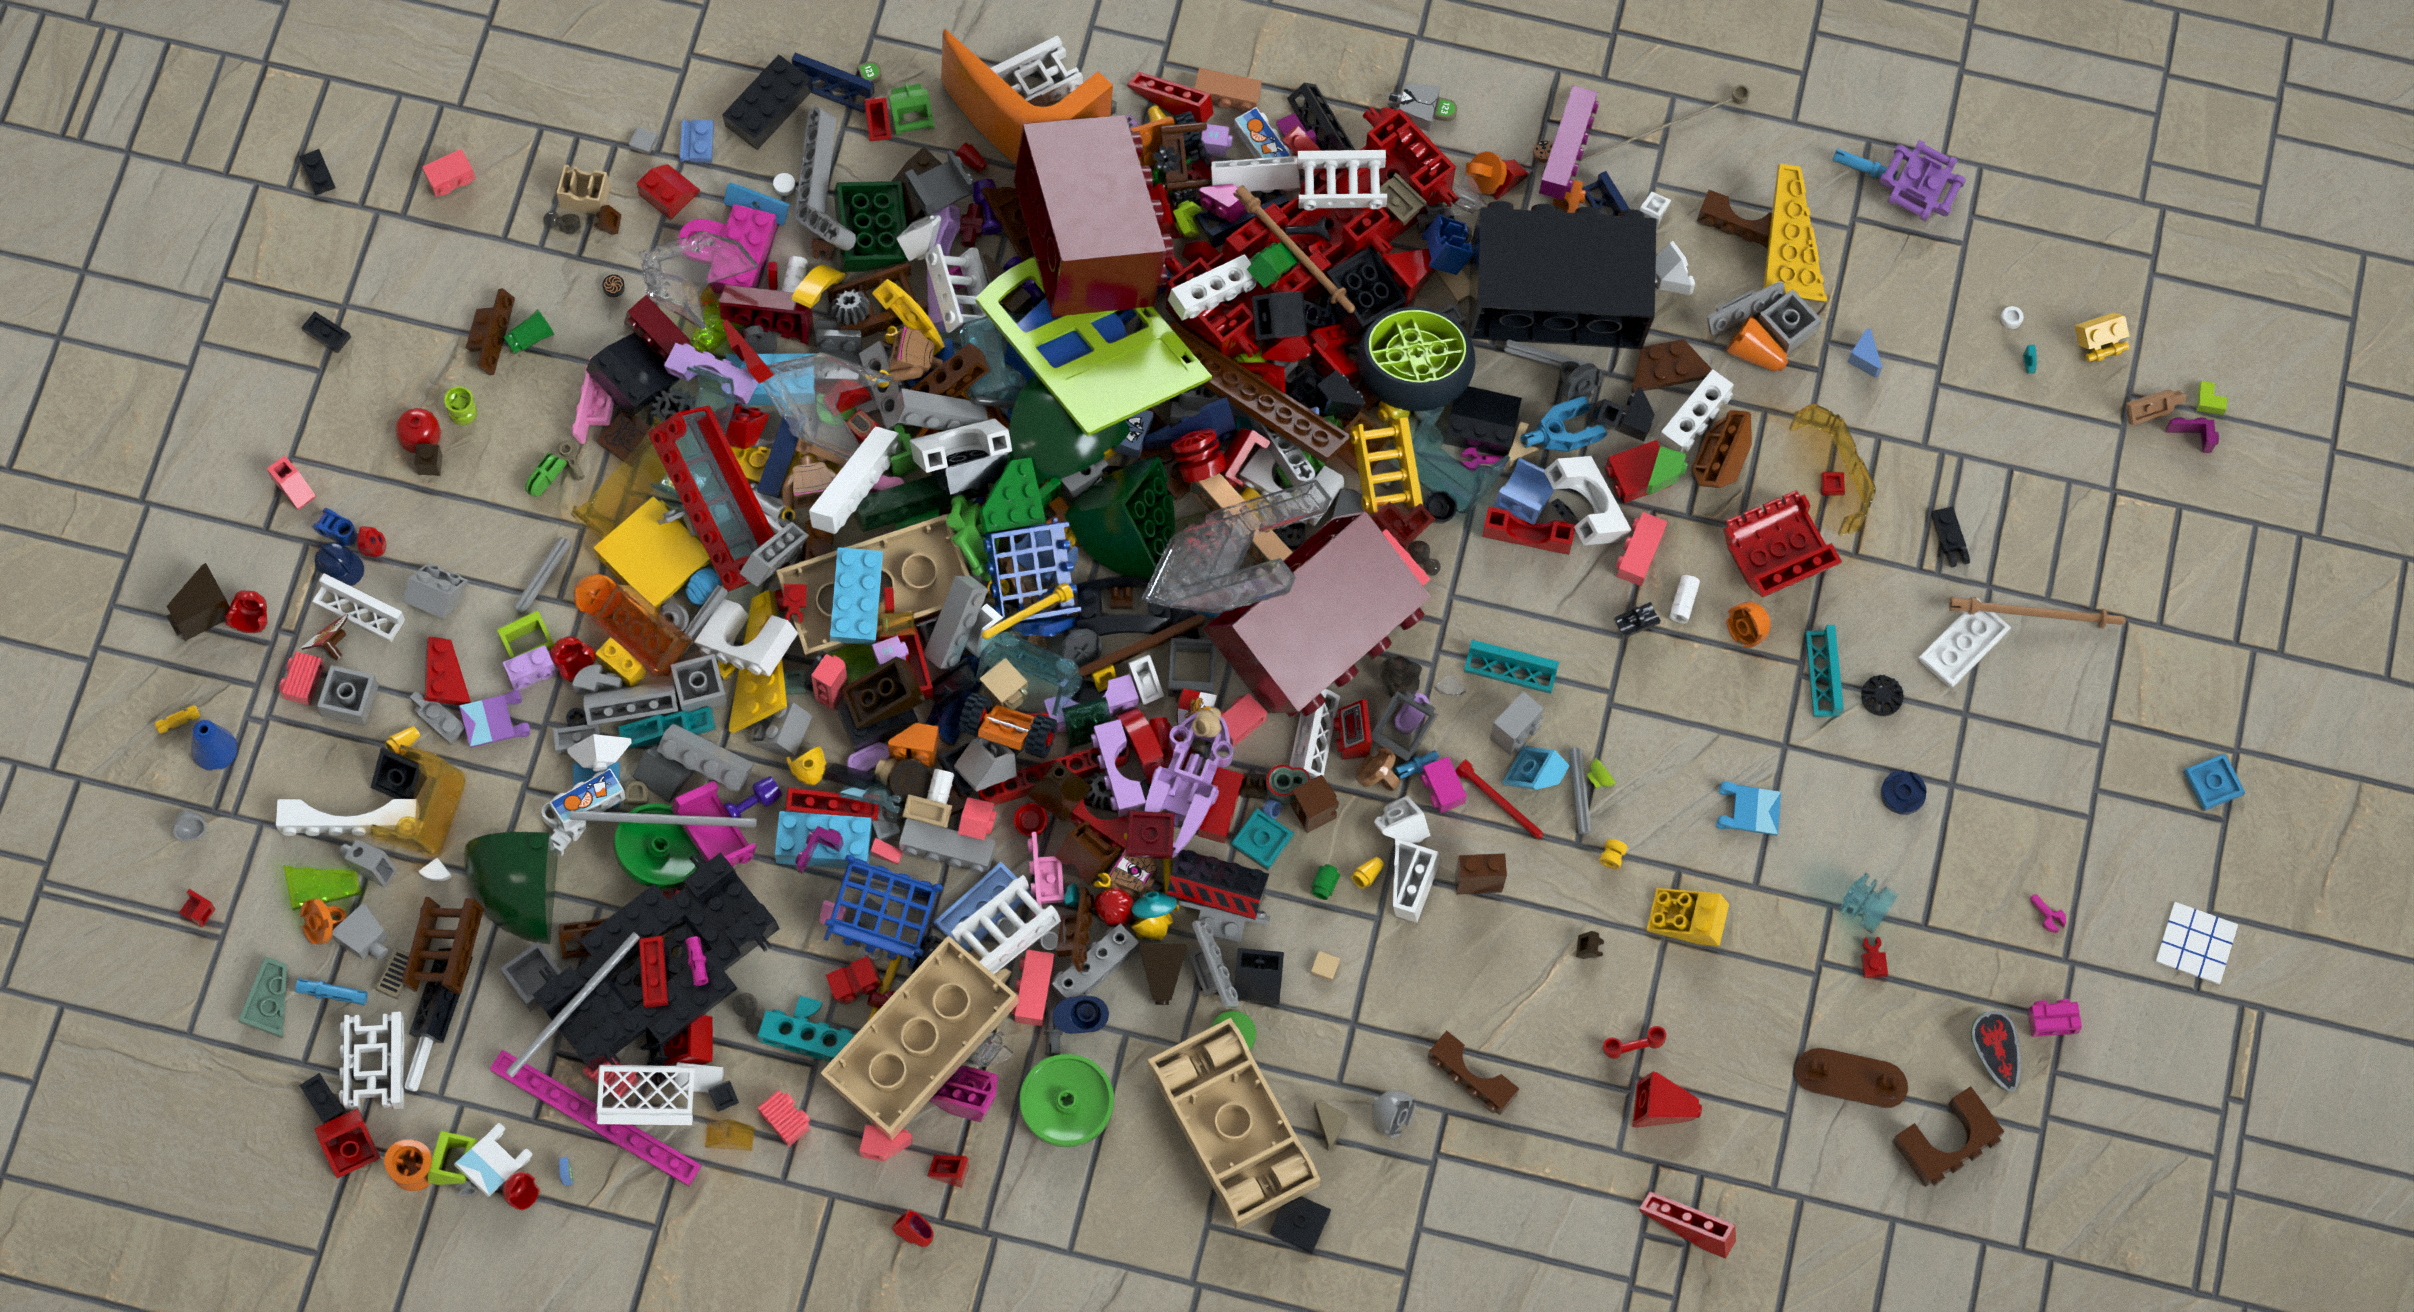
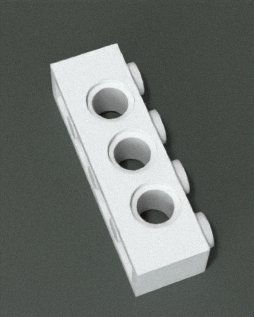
[1168,254,1257,321]
[1658,369,1734,453]

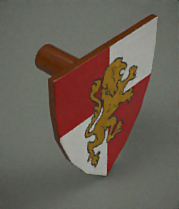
[301,614,348,660]
[1176,688,1217,740]

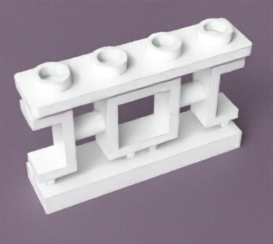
[990,35,1083,103]
[339,1012,404,1111]

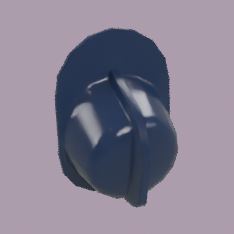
[315,542,364,586]
[1053,996,1109,1034]

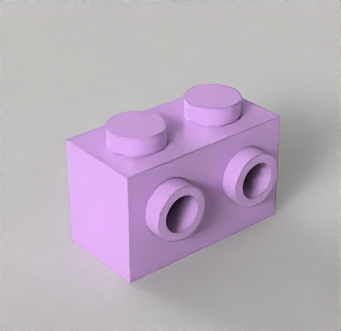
[503,645,556,690]

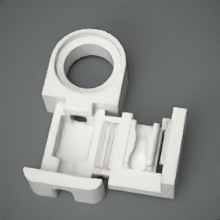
[542,803,586,856]

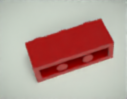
[1198,767,1244,844]

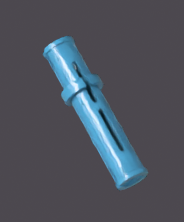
[1832,148,1898,180]
[295,978,368,1006]

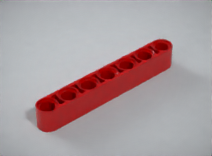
[979,744,1130,806]

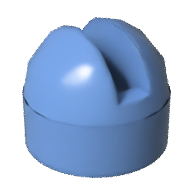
[1262,799,1282,819]

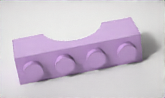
[664,343,758,405]
[1044,674,1139,732]
[1091,719,1146,817]

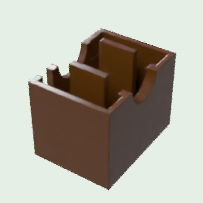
[1290,775,1339,833]
[1055,820,1121,886]

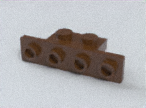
[466,288,515,375]
[801,519,834,562]
[1056,887,1095,972]

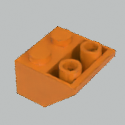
[888,723,940,768]

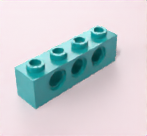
[758,1009,855,1062]

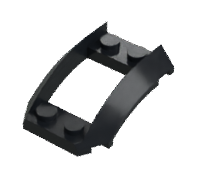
[1075,576,1173,637]

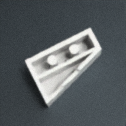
[1393,838,1441,923]

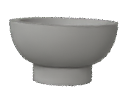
[173,810,207,841]

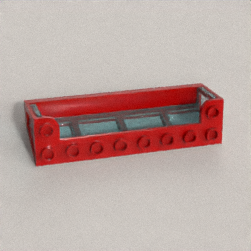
[647,405,789,592]

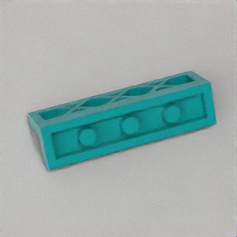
[1805,624,1844,717]
[1464,640,1559,694]

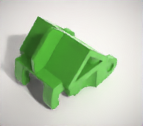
[888,82,935,136]

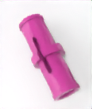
[685,937,709,986]

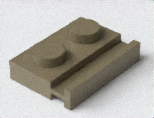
[1380,173,1427,225]

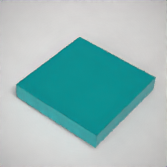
[1230,808,1294,870]

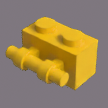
[2074,312,2129,362]

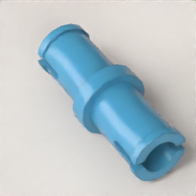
[1394,750,1440,780]

